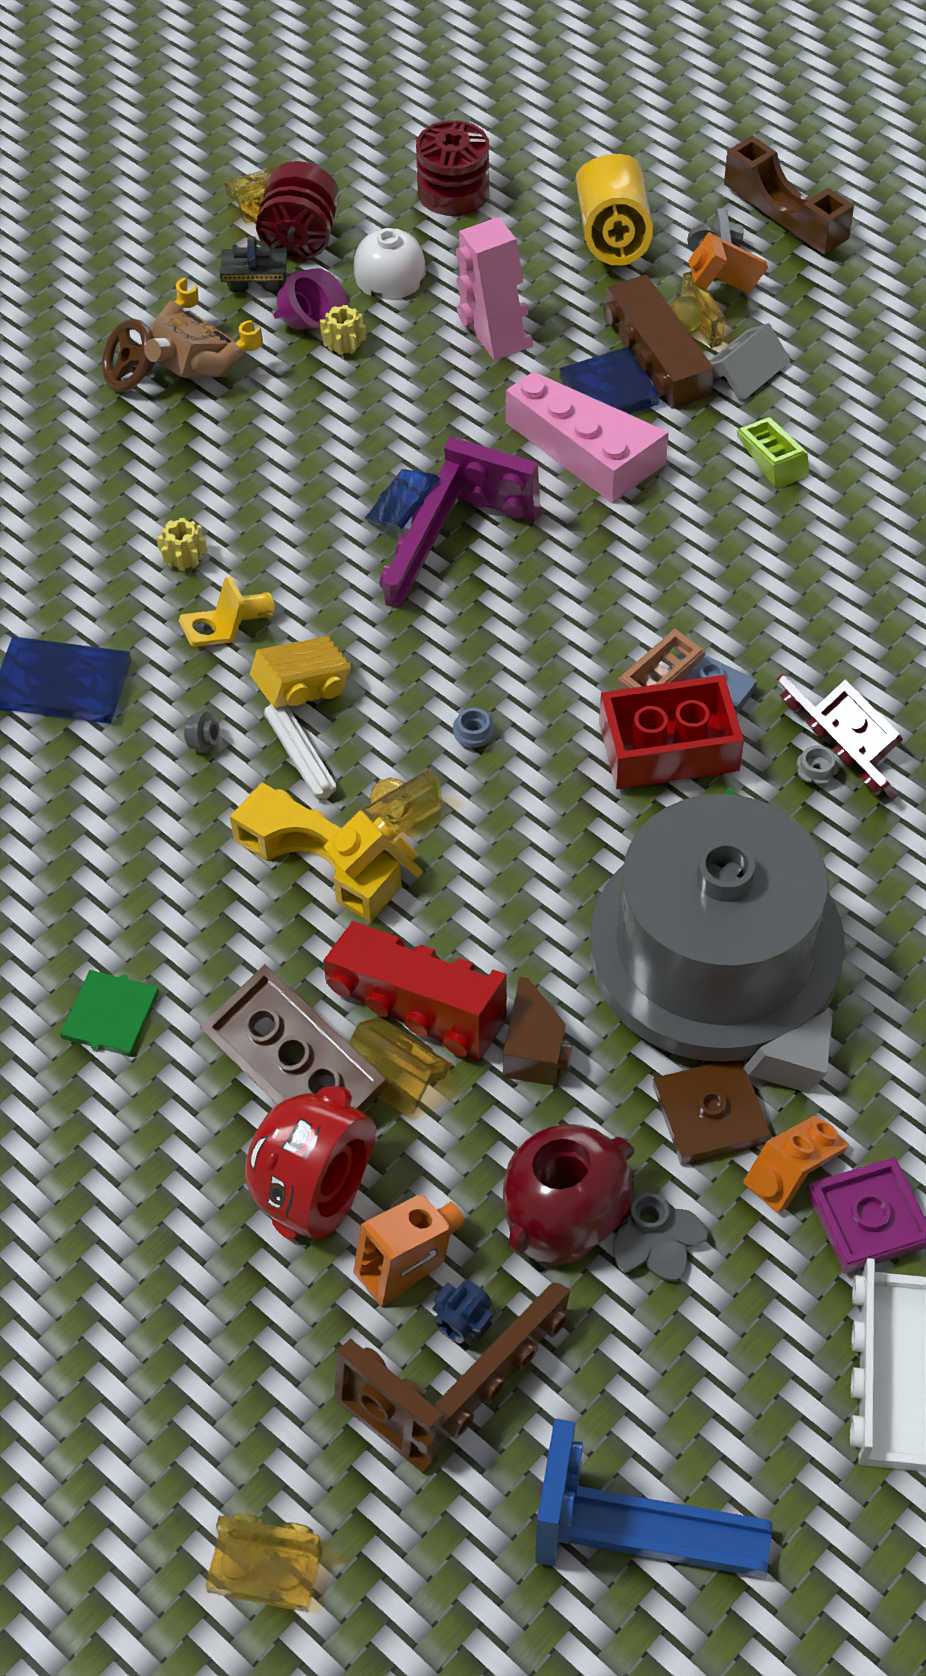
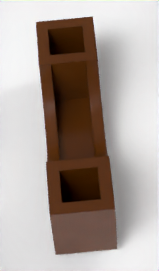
[724,135,854,255]

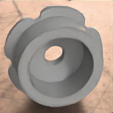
[796,745,838,785]

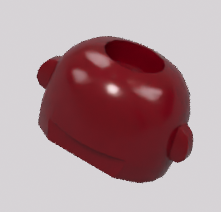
[502,1124,635,1267]

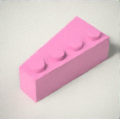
[506,372,669,503]

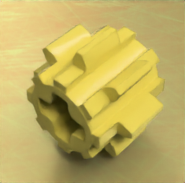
[320,305,366,355]
[157,518,208,571]

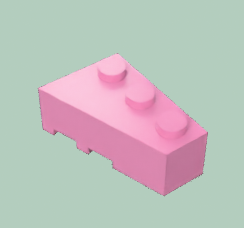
[456,217,533,361]

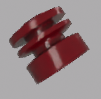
[416,120,489,216]
[255,161,340,260]

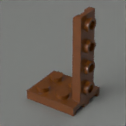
[334,1283,570,1474]

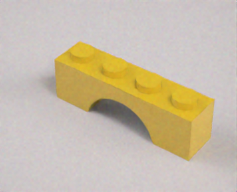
[230,782,402,923]

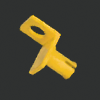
[179,577,274,647]

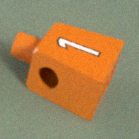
[353,1195,465,1307]

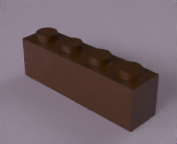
[603,274,714,409]

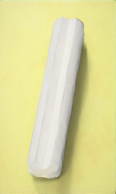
[264,703,336,800]

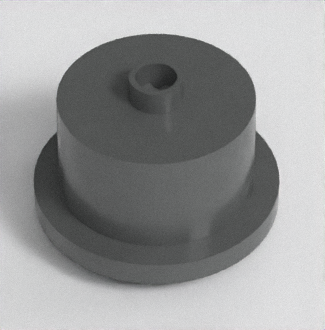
[590,794,845,1062]

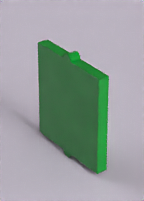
[60,970,159,1057]

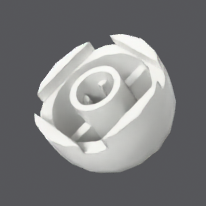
[354,228,426,300]

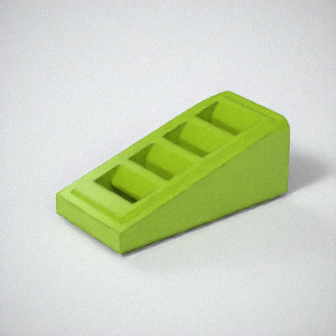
[737,417,809,488]

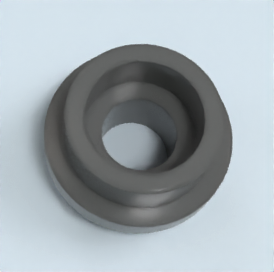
[184,711,220,753]

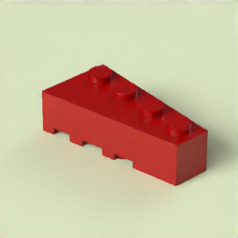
[323,921,507,1062]

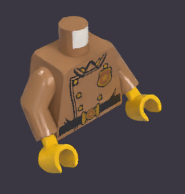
[144,278,263,378]

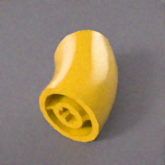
[575,154,653,265]

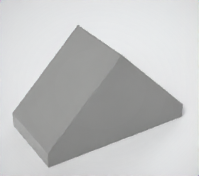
[743,1010,833,1093]

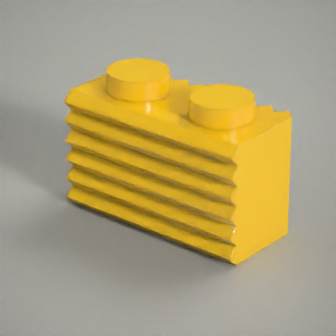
[249,636,351,709]

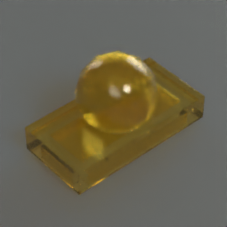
[670,271,725,348]
[359,769,444,835]

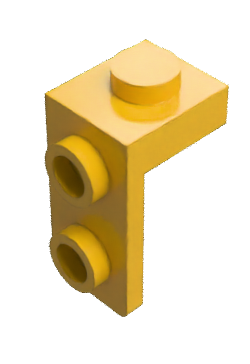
[323,810,423,879]

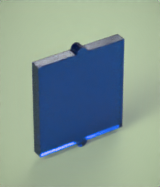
[365,469,440,529]

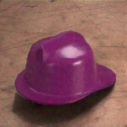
[273,268,347,331]

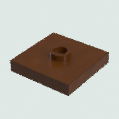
[653,1060,771,1165]

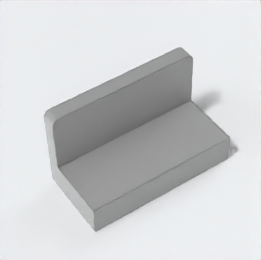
[709,323,790,400]

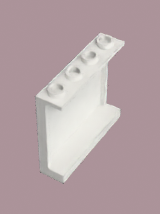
[850,1258,926,1472]

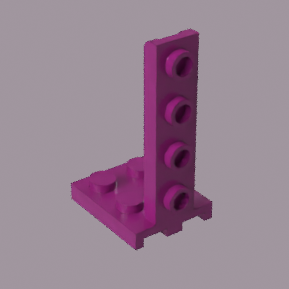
[380,436,541,608]

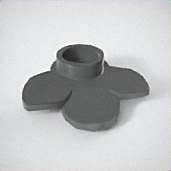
[613,1193,707,1282]

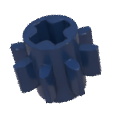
[432,1281,494,1343]

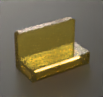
[349,1017,452,1116]

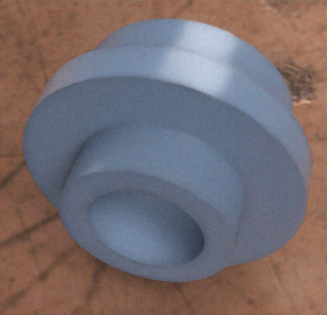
[453,708,495,748]

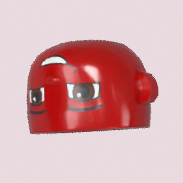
[245,1086,376,1239]

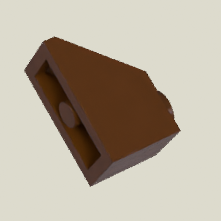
[503,977,573,1086]

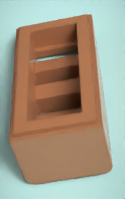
[618,629,705,690]

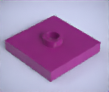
[806,1156,926,1274]

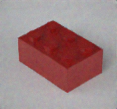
[599,675,744,789]

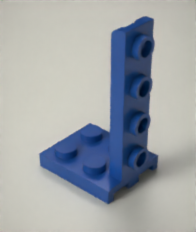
[535,1418,773,1578]

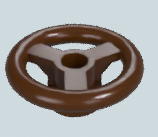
[102,319,155,392]

